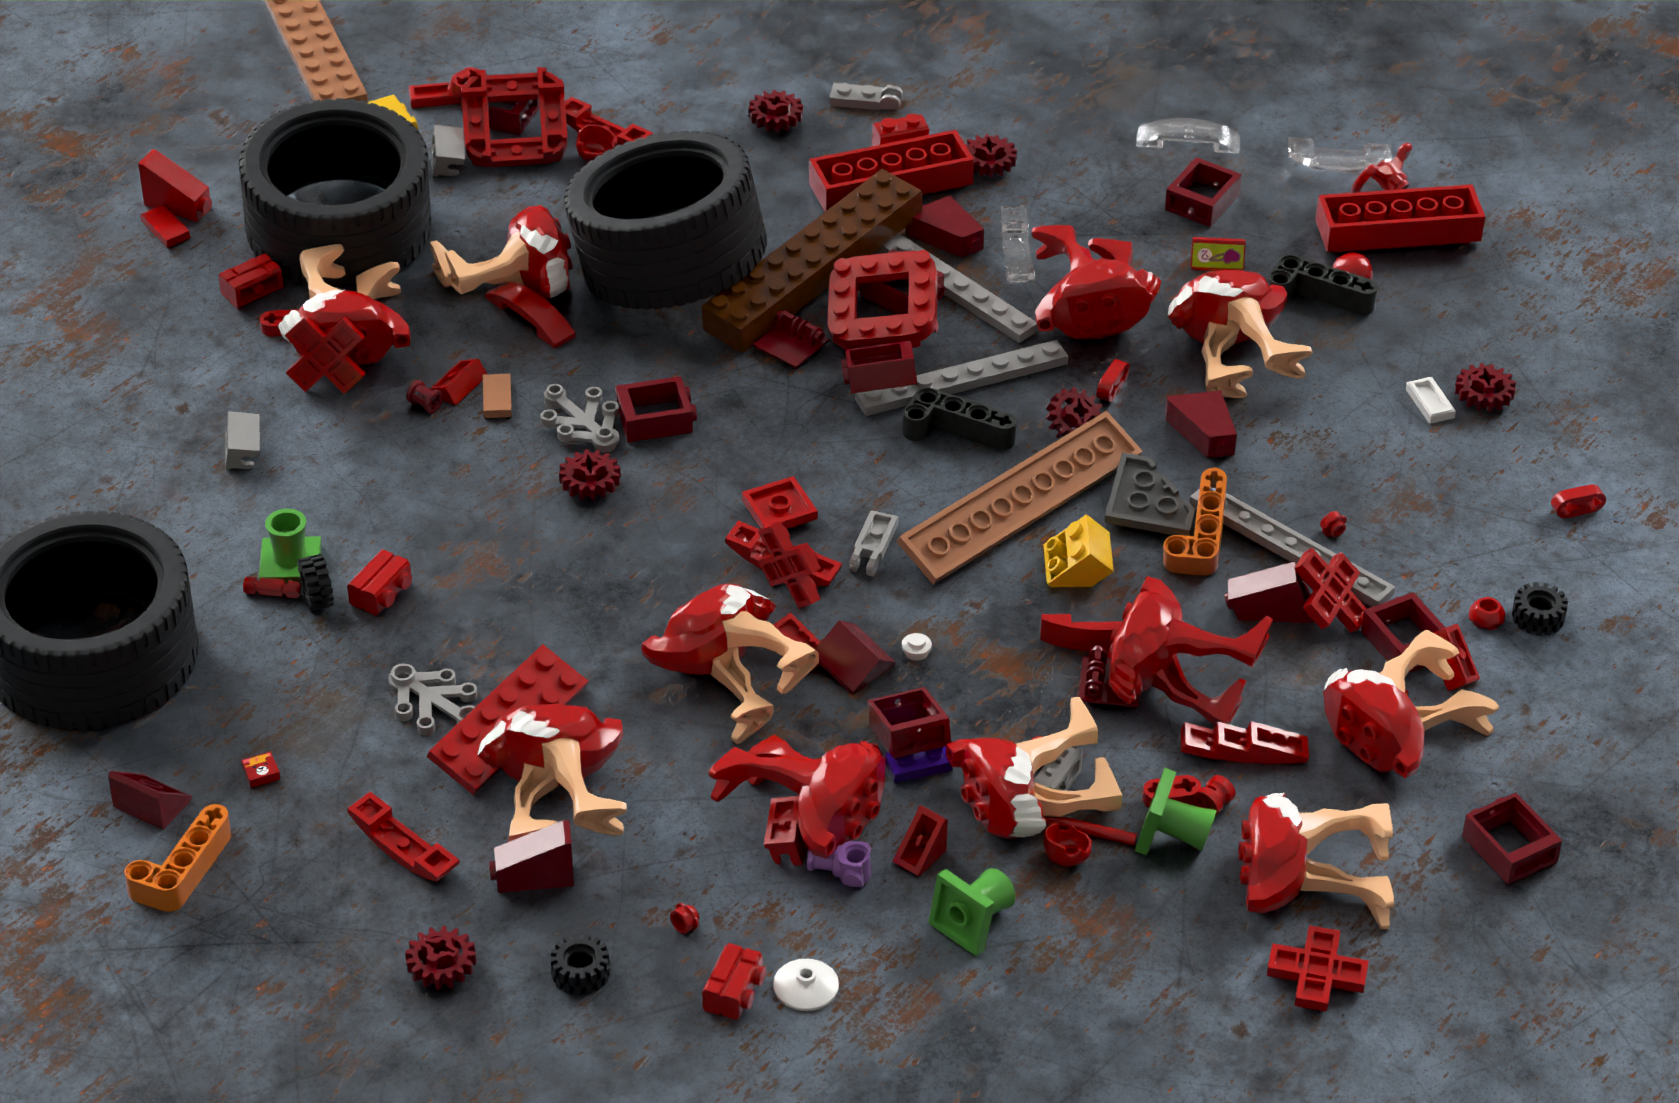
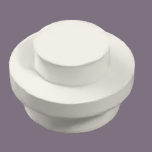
[902,633,932,660]

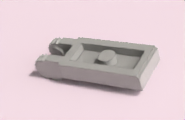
[830,83,903,110]
[849,510,899,576]

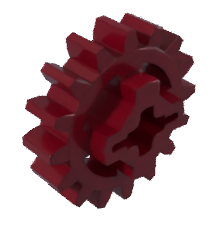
[748,90,803,132]
[965,134,1017,177]
[1455,363,1516,412]
[1045,387,1103,439]
[559,449,621,500]
[405,926,477,990]

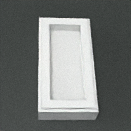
[1406,377,1456,424]

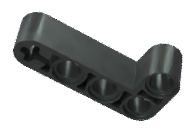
[1268,254,1378,315]
[903,387,1017,450]

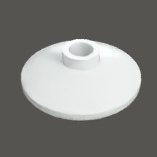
[774,959,839,1011]

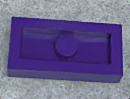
[885,746,953,783]

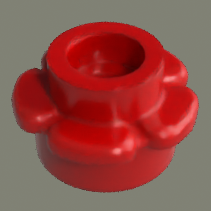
[1320,511,1347,538]
[670,903,699,934]

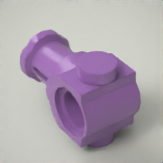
[807,840,872,888]

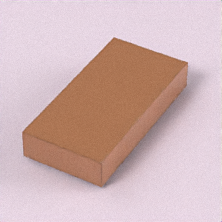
[483,374,512,418]

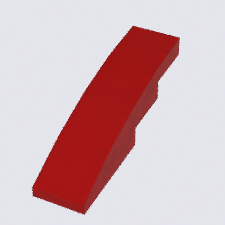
[1180,721,1309,764]

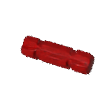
[243,576,301,599]

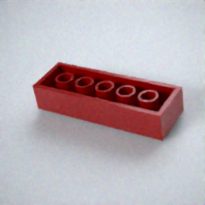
[809,130,974,212]
[1315,184,1486,252]

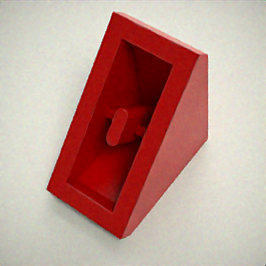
[893,805,948,876]

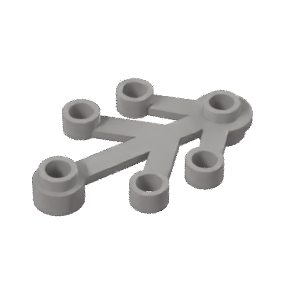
[540,384,619,452]
[388,663,478,736]

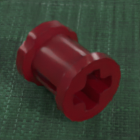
[406,380,443,414]

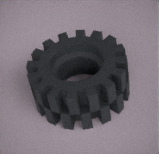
[297,554,334,611]
[1512,582,1568,636]
[550,934,610,995]

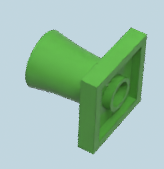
[259,509,322,585]
[1135,768,1216,855]
[928,868,1015,956]

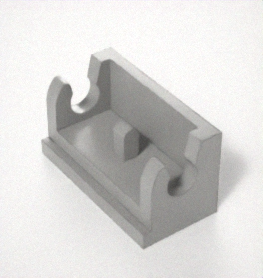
[431,125,465,177]
[225,411,260,470]
[1034,747,1083,791]

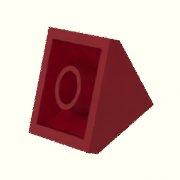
[815,621,895,695]
[108,771,192,830]

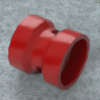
[1193,775,1236,816]

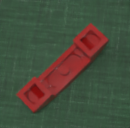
[565,96,653,147]
[485,282,575,349]
[725,520,842,586]
[1040,614,1123,651]
[347,791,460,882]

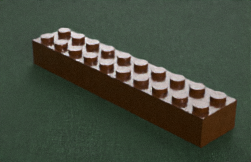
[701,169,922,353]

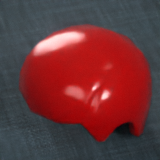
[576,125,615,162]
[1332,252,1373,280]
[1044,823,1092,867]

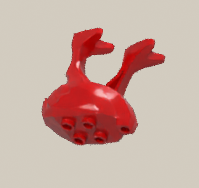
[1031,225,1161,340]
[1107,576,1273,726]
[708,735,886,859]

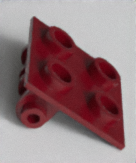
[753,310,830,368]
[1078,645,1139,708]

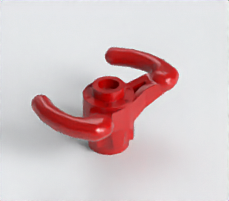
[1351,142,1413,193]

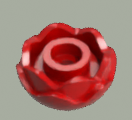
[1469,597,1506,630]

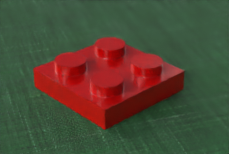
[742,476,818,529]

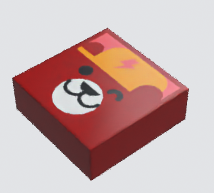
[241,751,281,788]

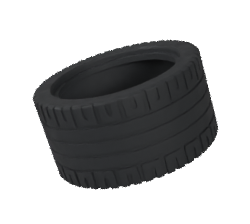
[239,98,431,288]
[564,131,767,310]
[0,511,198,730]

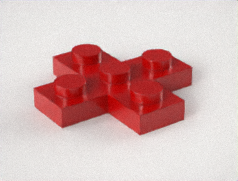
[285,315,365,394]
[757,521,821,608]
[1294,548,1367,633]
[1266,925,1369,1012]

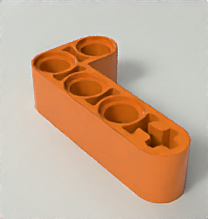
[1163,468,1227,576]
[124,804,231,912]

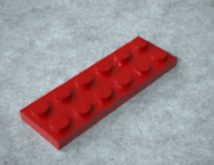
[427,644,589,796]

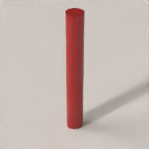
[1045,816,1138,846]

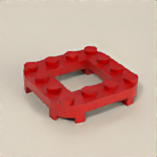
[461,67,568,167]
[827,250,940,350]

